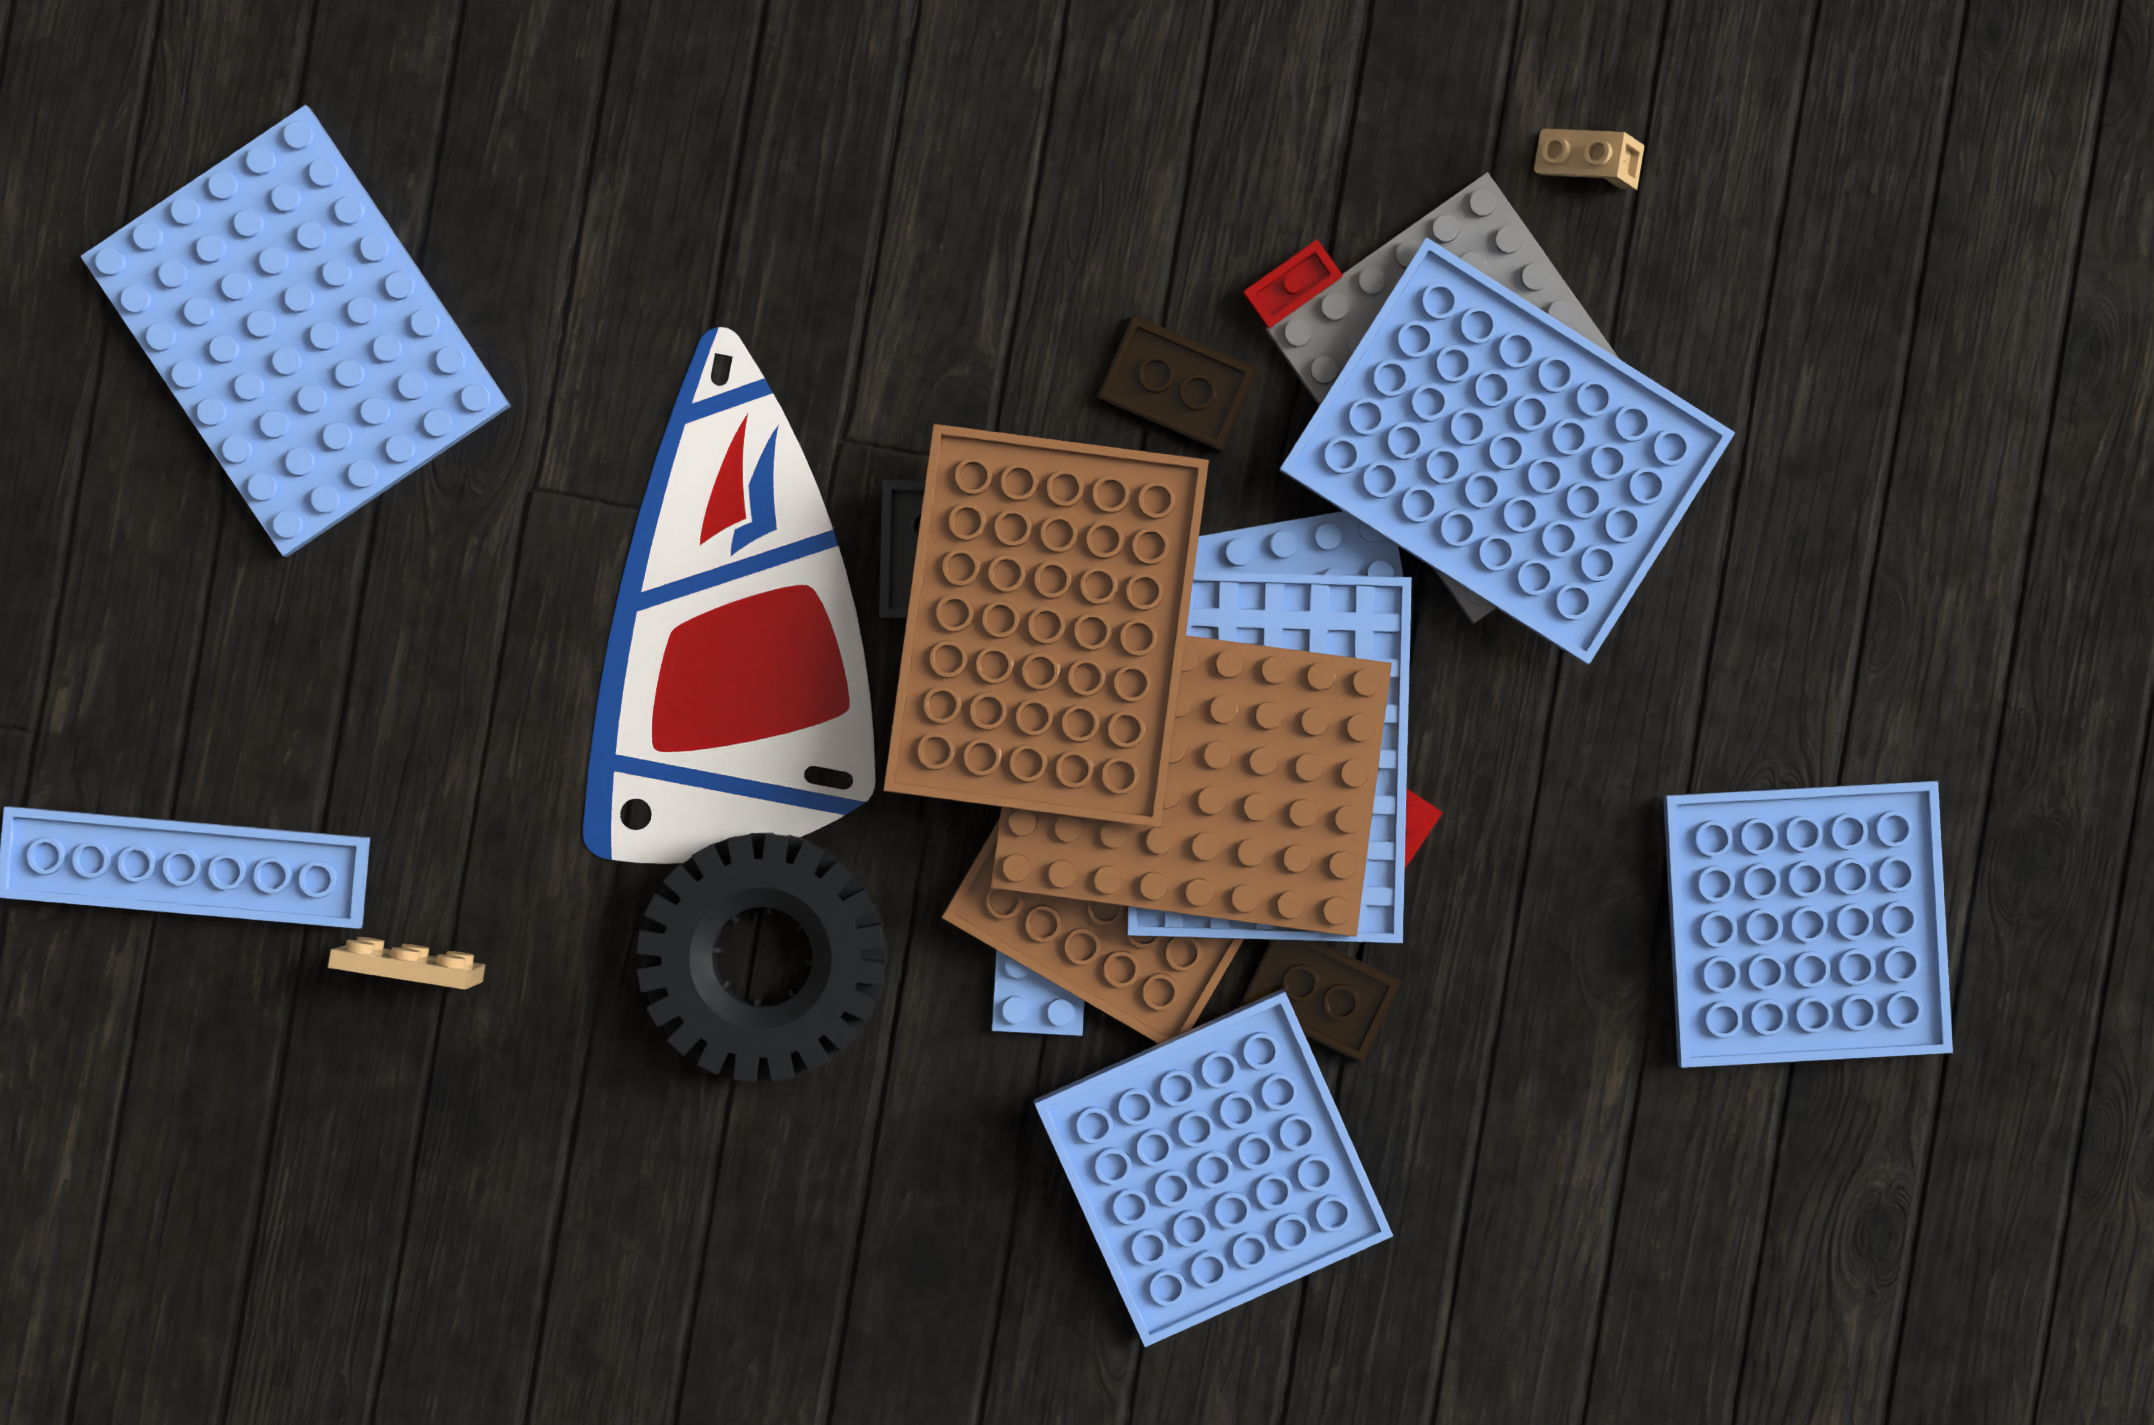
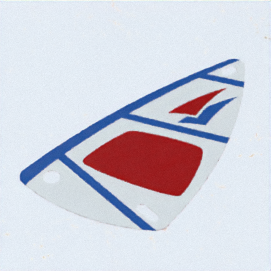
[583,327,875,864]

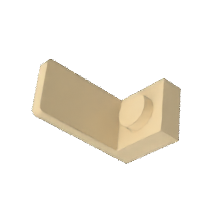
[1534,129,1645,190]

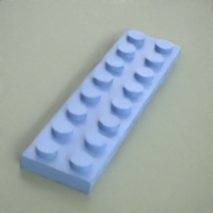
[1194,511,1403,577]
[0,806,370,929]

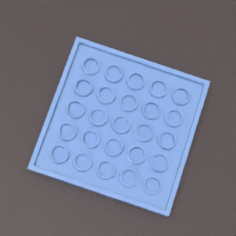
[1663,781,1953,1068]
[1034,989,1393,1347]

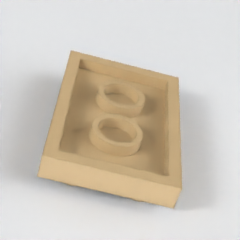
[328,937,486,990]

